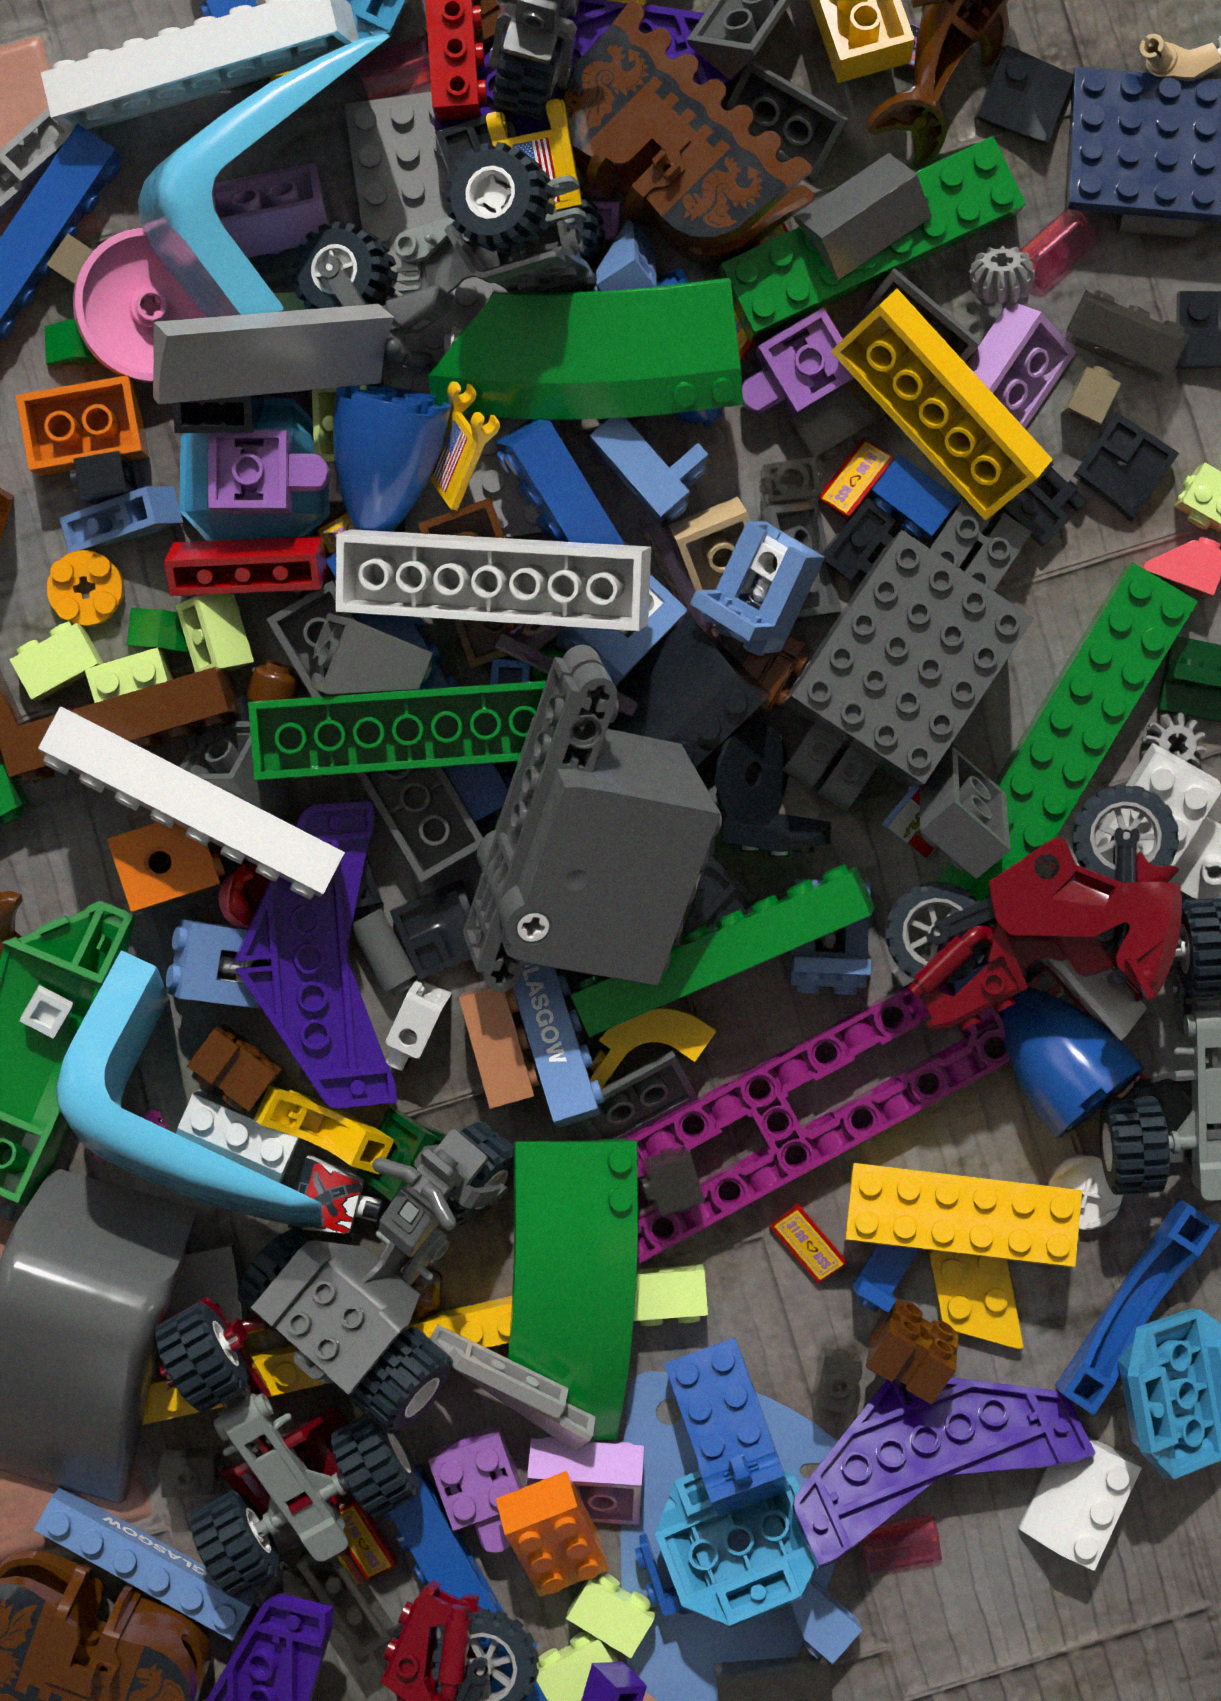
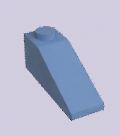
[595,220,657,291]
[60,486,183,553]
[790,1578,862,1664]

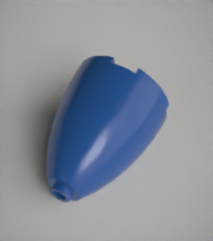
[333,385,452,532]
[998,987,1145,1138]

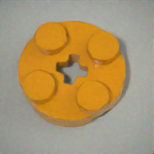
[47,550,125,626]

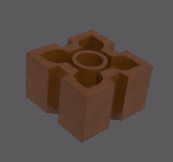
[187,1024,285,1111]
[866,1298,959,1405]

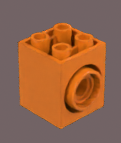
[107,823,225,914]

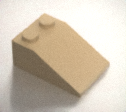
[668,496,763,637]

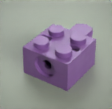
[742,307,857,419]
[208,430,330,514]
[427,1424,523,1553]

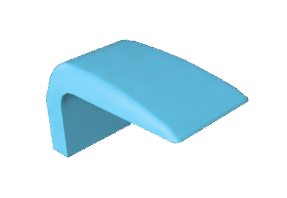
[138,33,390,318]
[56,950,325,1227]

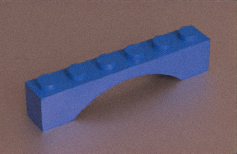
[1055,1198,1220,1415]

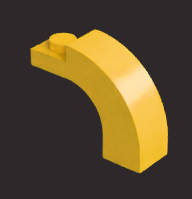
[588,1007,717,1088]
[253,1085,394,1174]

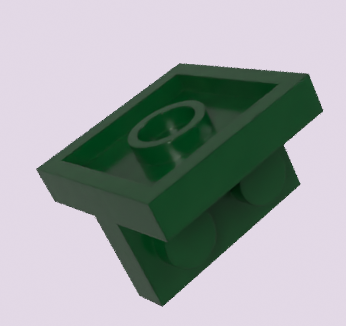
[1157,636,1221,723]
[357,1107,447,1201]

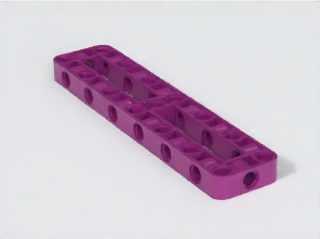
[624,981,1010,1265]

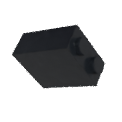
[172,394,264,433]

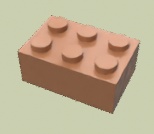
[459,986,541,1109]

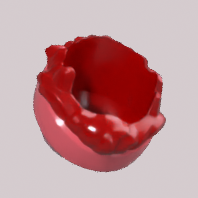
[219,863,270,929]

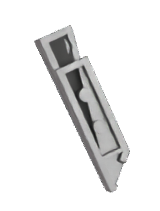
[430,1324,596,1450]

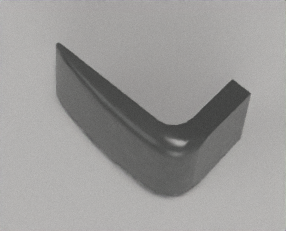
[0,1167,198,1503]

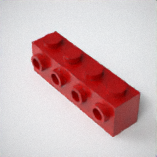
[425,0,488,121]
[164,535,328,596]

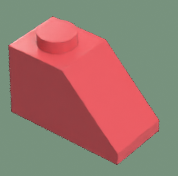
[1139,537,1221,599]

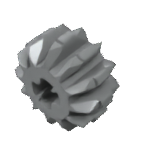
[969,245,1035,306]
[1141,713,1207,767]

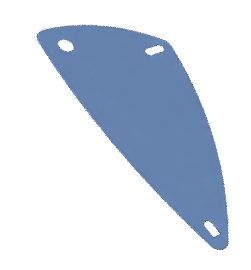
[620,1371,838,1701]

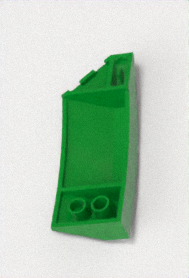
[428,278,743,420]
[0,901,136,1206]
[508,1139,638,1441]

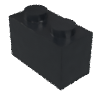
[70,451,137,505]

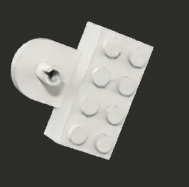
[1077,743,1221,899]

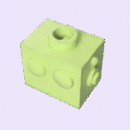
[1174,463,1221,533]

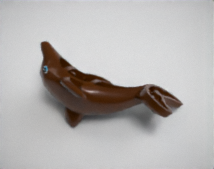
[867,0,1009,169]

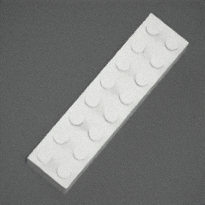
[41,0,359,131]
[336,529,651,631]
[38,706,345,900]

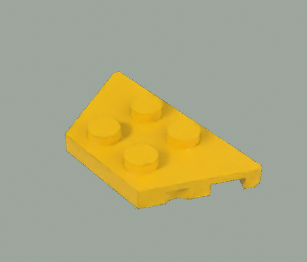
[928,1251,1024,1349]

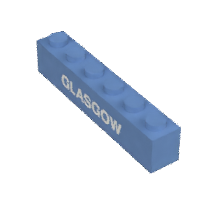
[513,963,605,1128]
[33,1487,257,1641]

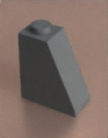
[311,613,433,694]
[180,721,293,822]

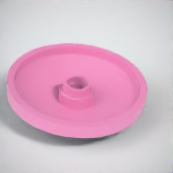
[73,228,206,383]

